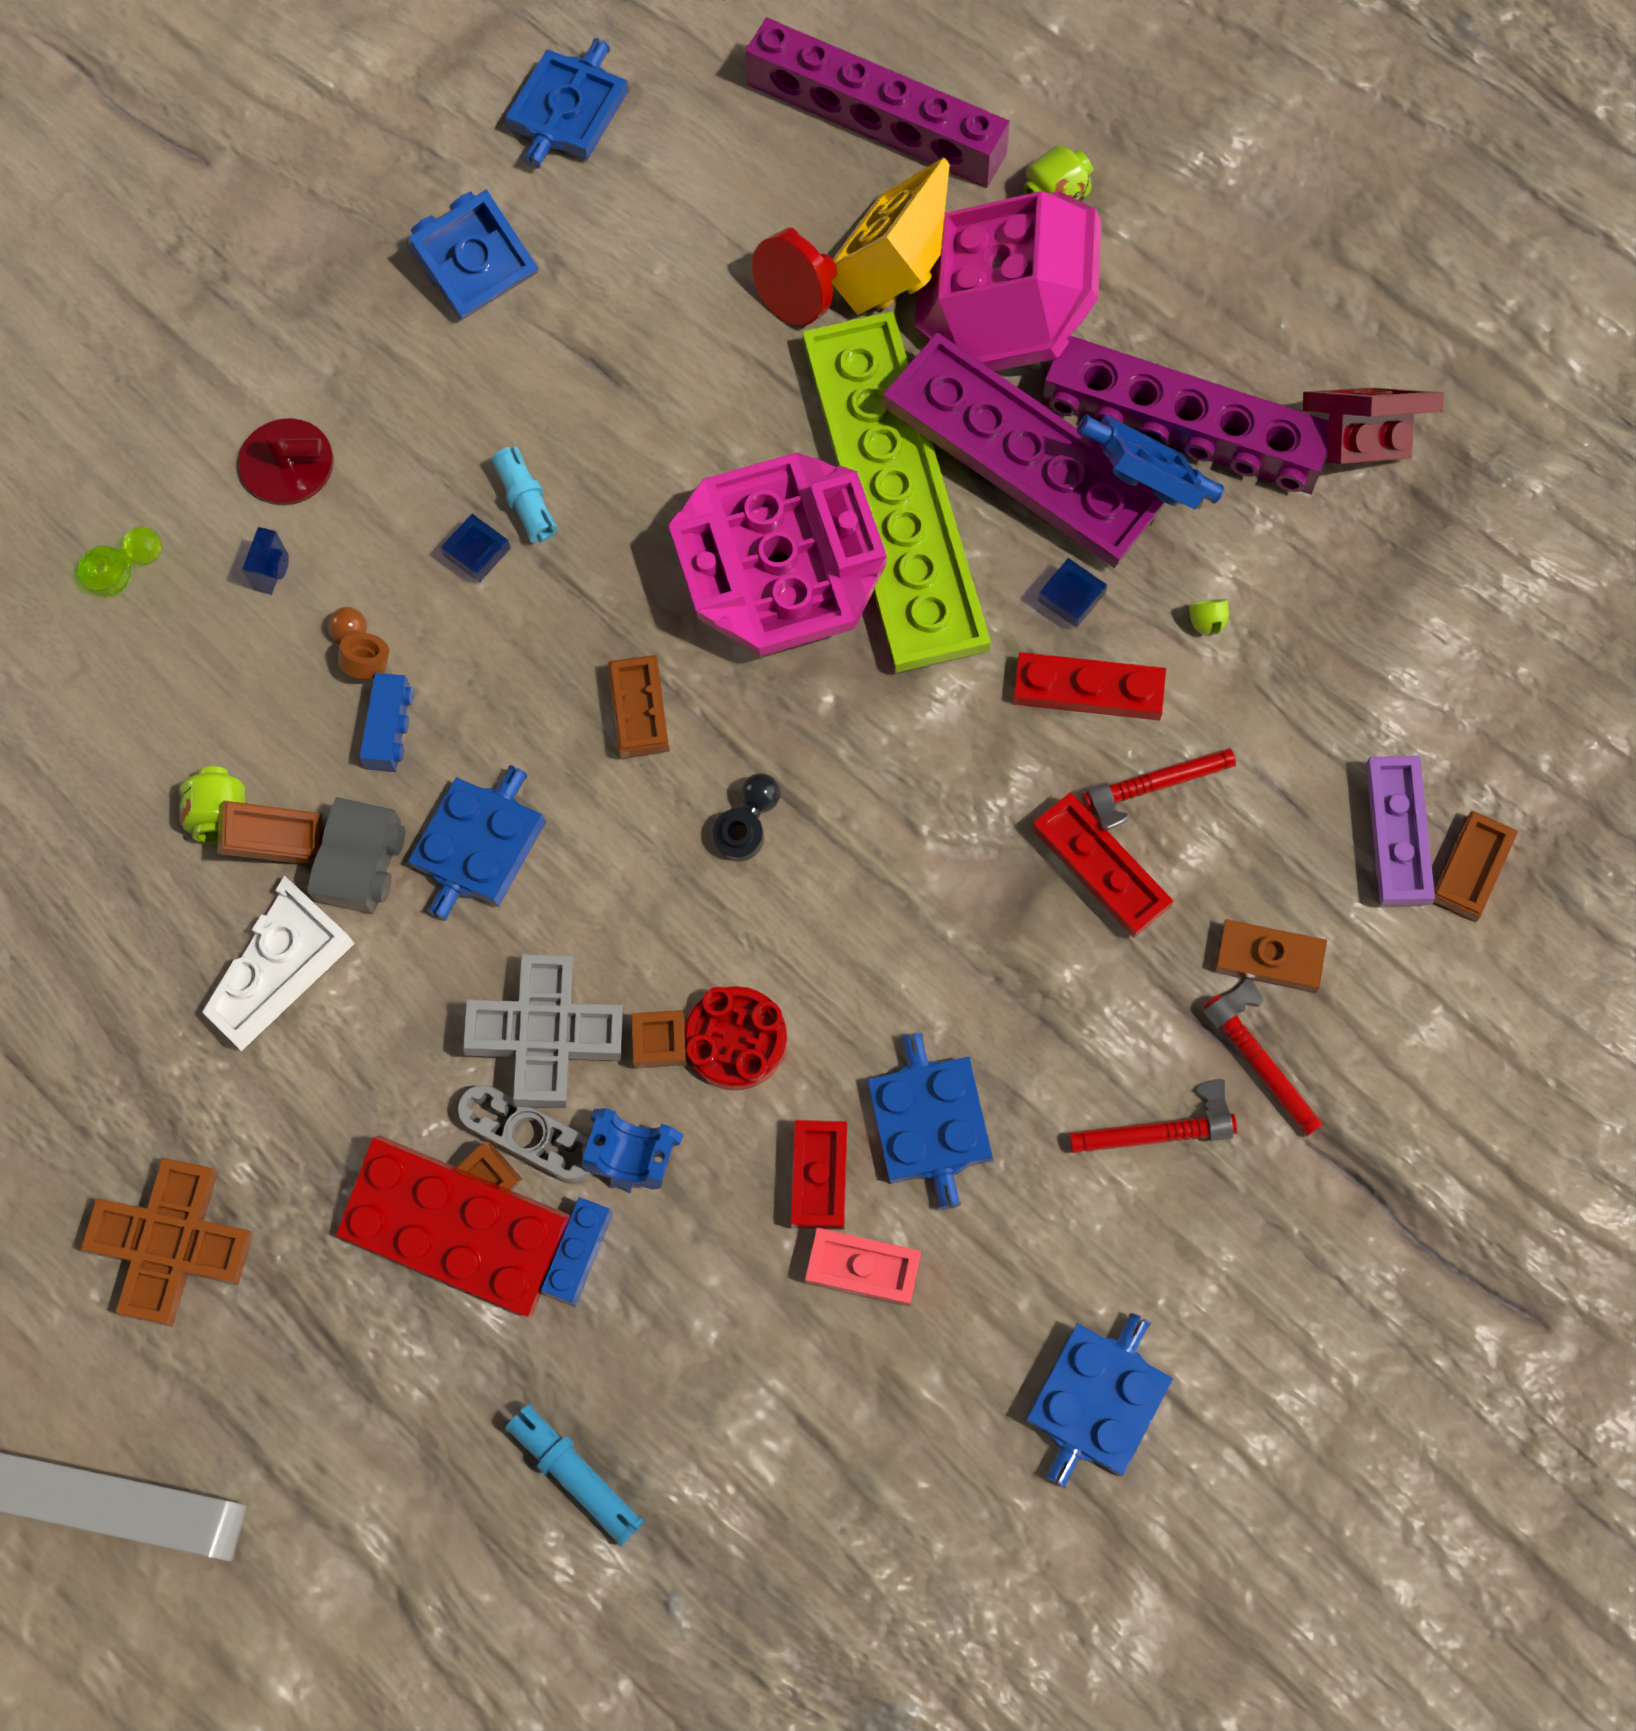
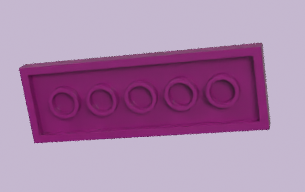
[880,332,1166,568]

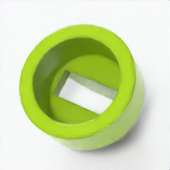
[1189,599,1229,636]

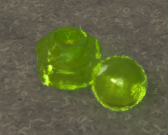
[78,526,162,598]

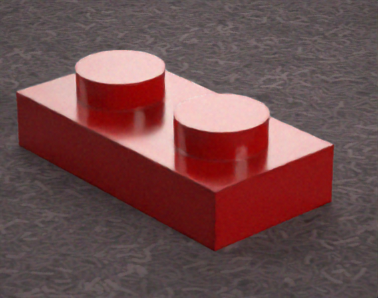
[791,1120,848,1230]

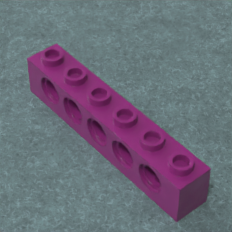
[745,17,1010,188]
[1042,335,1329,495]

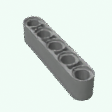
[0,1453,247,1562]

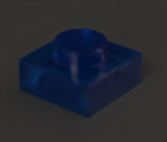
[440,514,511,583]
[242,527,289,595]
[1038,558,1107,628]

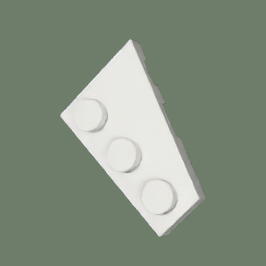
[203,875,355,1051]

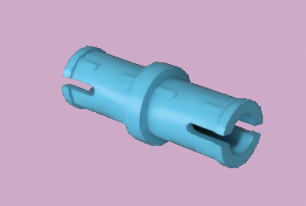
[491,446,558,543]

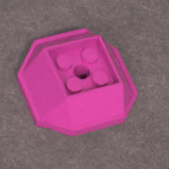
[914,191,1102,371]
[669,452,887,657]

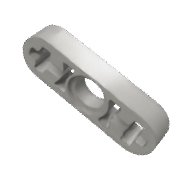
[458,1085,594,1184]

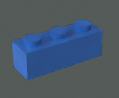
[360,673,414,772]
[541,1197,613,1307]

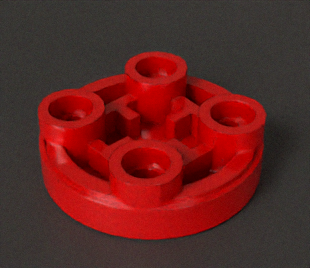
[752,227,837,326]
[685,986,787,1090]

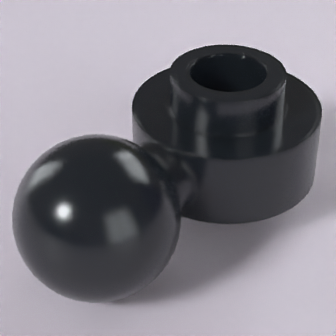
[713,773,780,861]

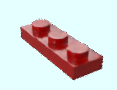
[1013,652,1166,721]
[1032,792,1174,938]

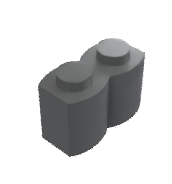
[307,797,406,914]

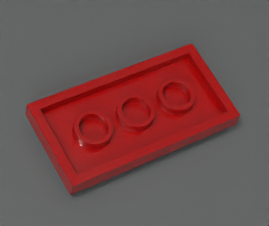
[336,1135,571,1317]

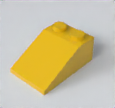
[832,158,949,315]

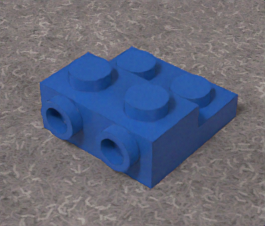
[407,189,539,321]

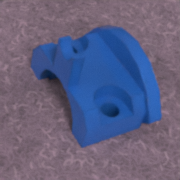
[582,1108,683,1193]

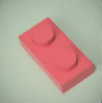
[805,1228,922,1307]

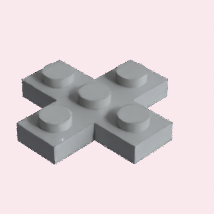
[463,954,623,1108]

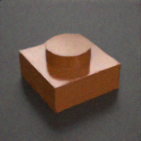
[632,1010,687,1069]
[457,1141,523,1190]

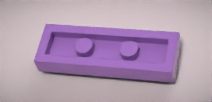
[1366,756,1435,906]

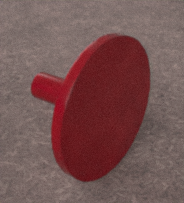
[238,418,334,505]

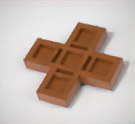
[80,1157,253,1327]

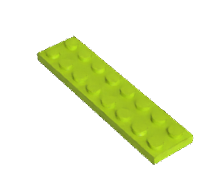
[802,311,991,673]

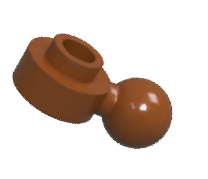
[328,607,389,680]

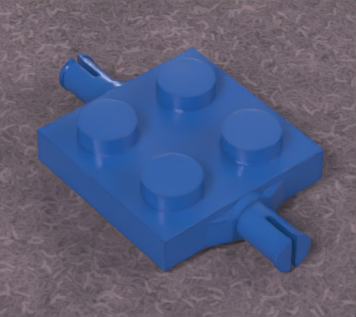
[505,38,628,169]
[1076,414,1224,510]
[408,765,546,921]
[868,1033,994,1210]
[1024,1313,1173,1488]

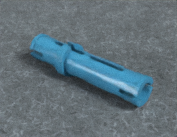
[505,1404,645,1547]

